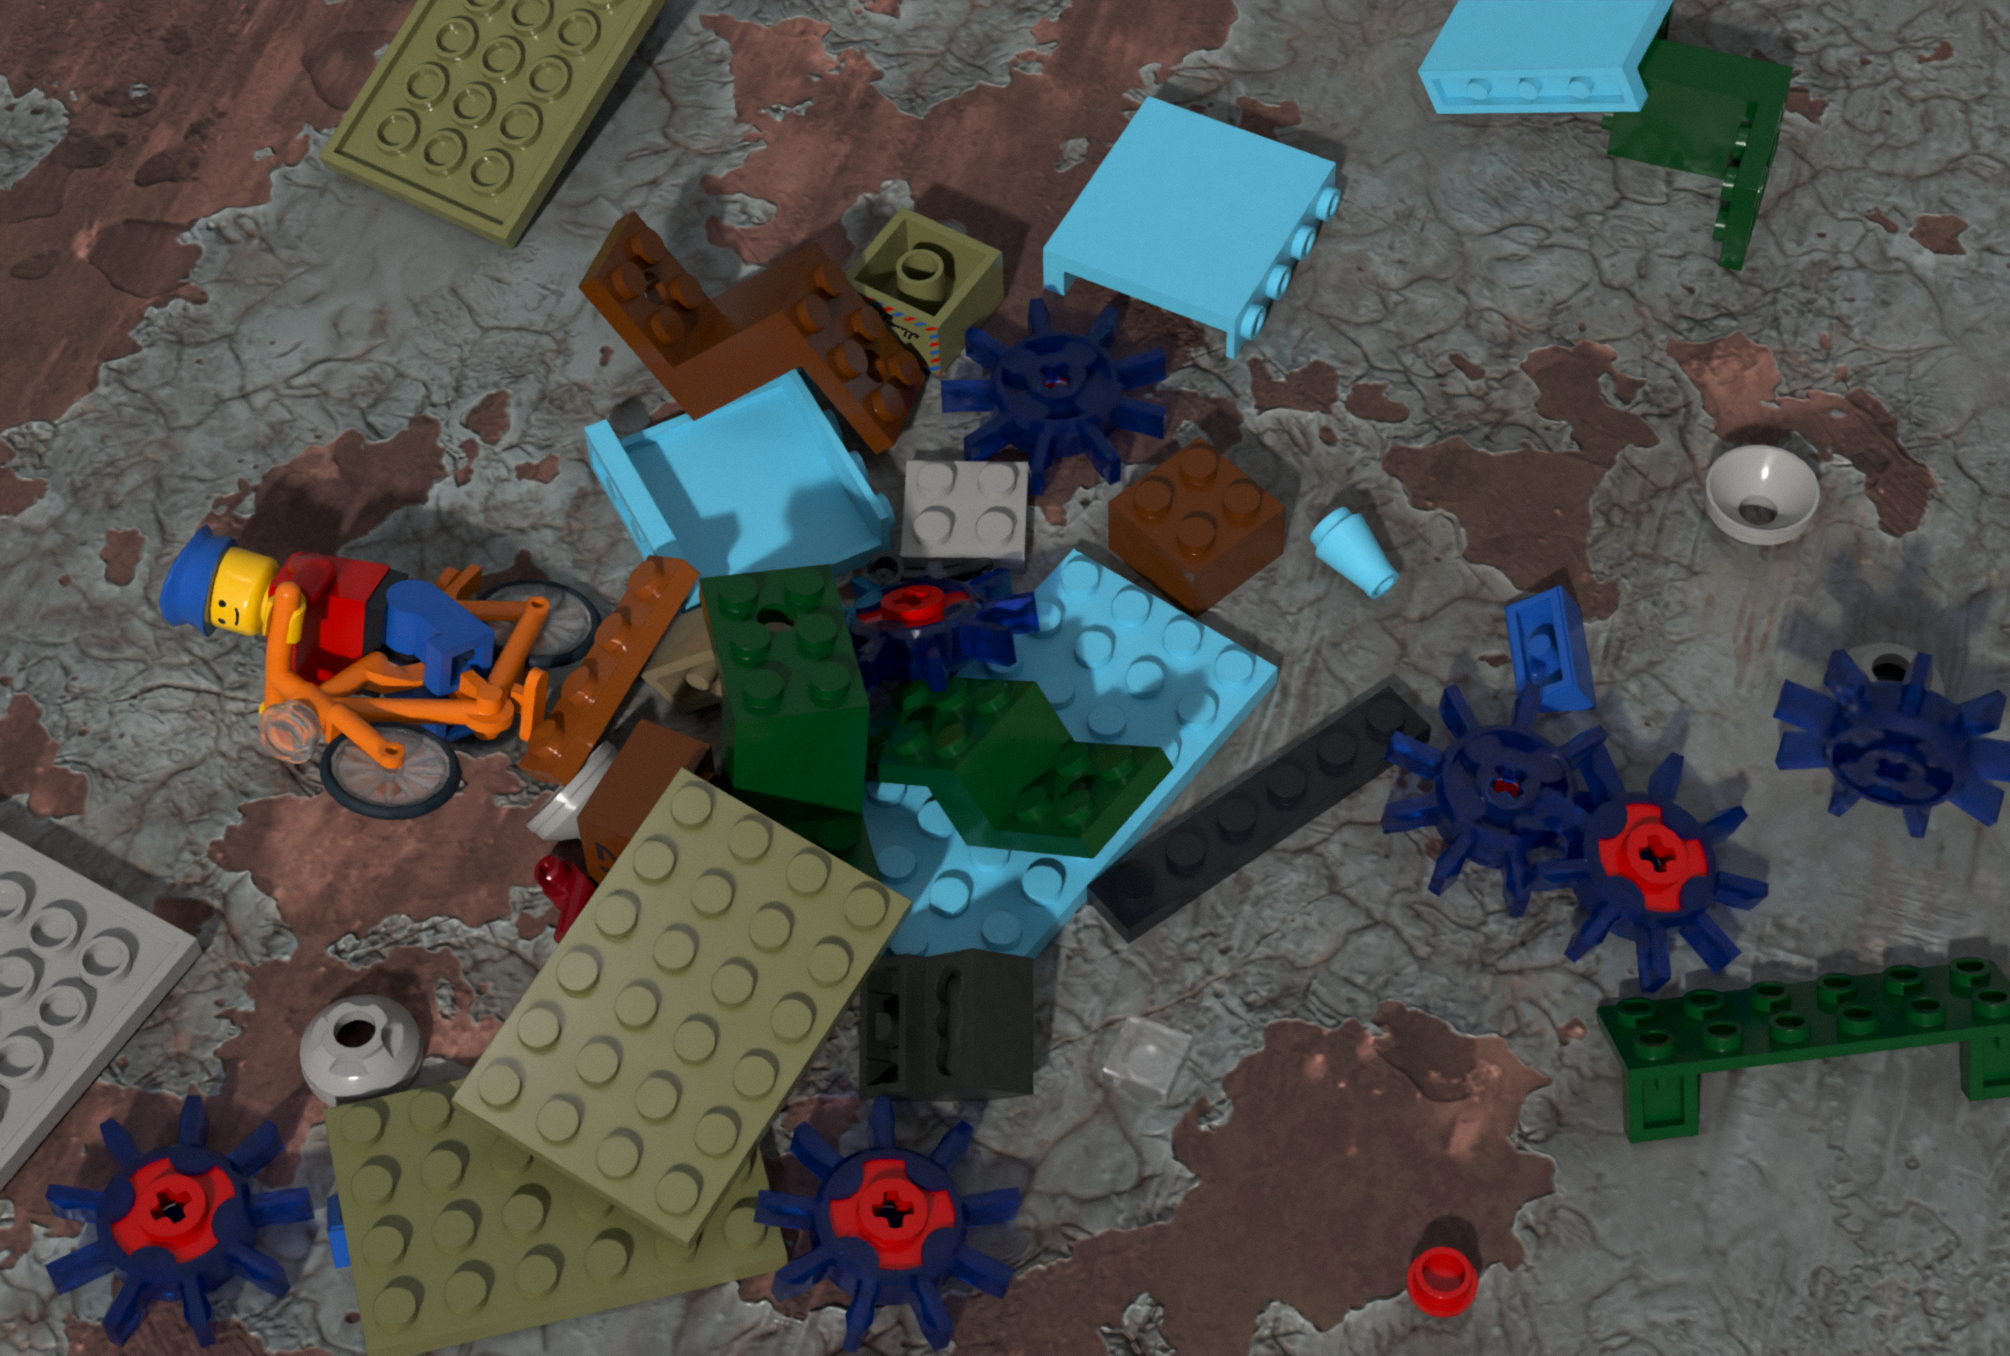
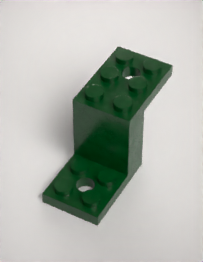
[1601,1,1794,271]
[699,564,881,883]

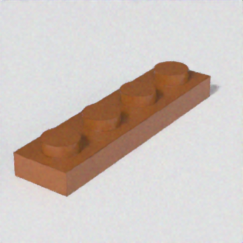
[518,555,701,787]

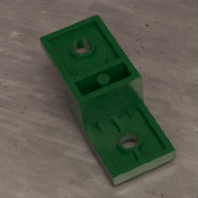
[865,675,1174,859]

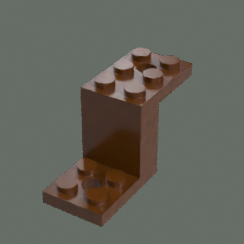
[578,211,926,454]

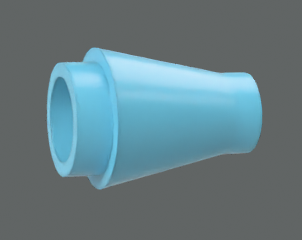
[1310,507,1399,599]

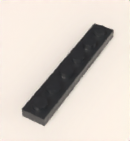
[1087,686,1431,944]

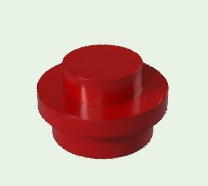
[1406,1247,1478,1317]

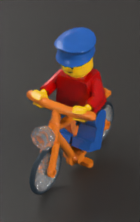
[159,524,601,820]

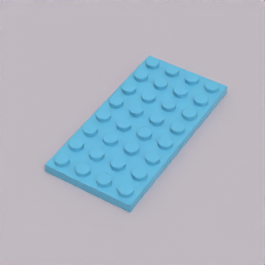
[863,549,1278,961]

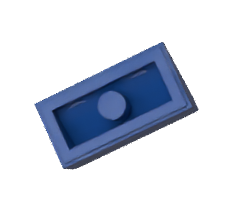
[1504,585,1596,713]

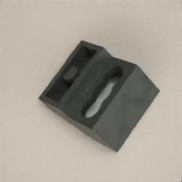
[859,948,1034,1102]

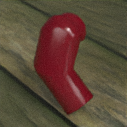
[534,855,597,944]

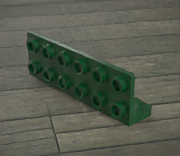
[1597,956,2010,1143]

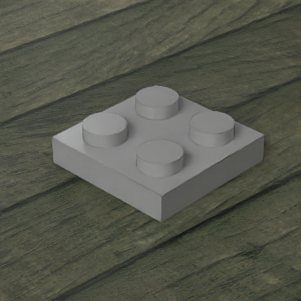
[900,460,1029,574]

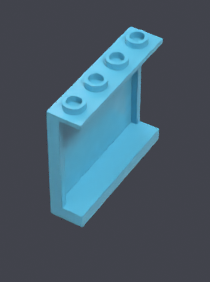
[1418,0,1674,114]
[1043,96,1341,360]
[584,368,896,616]

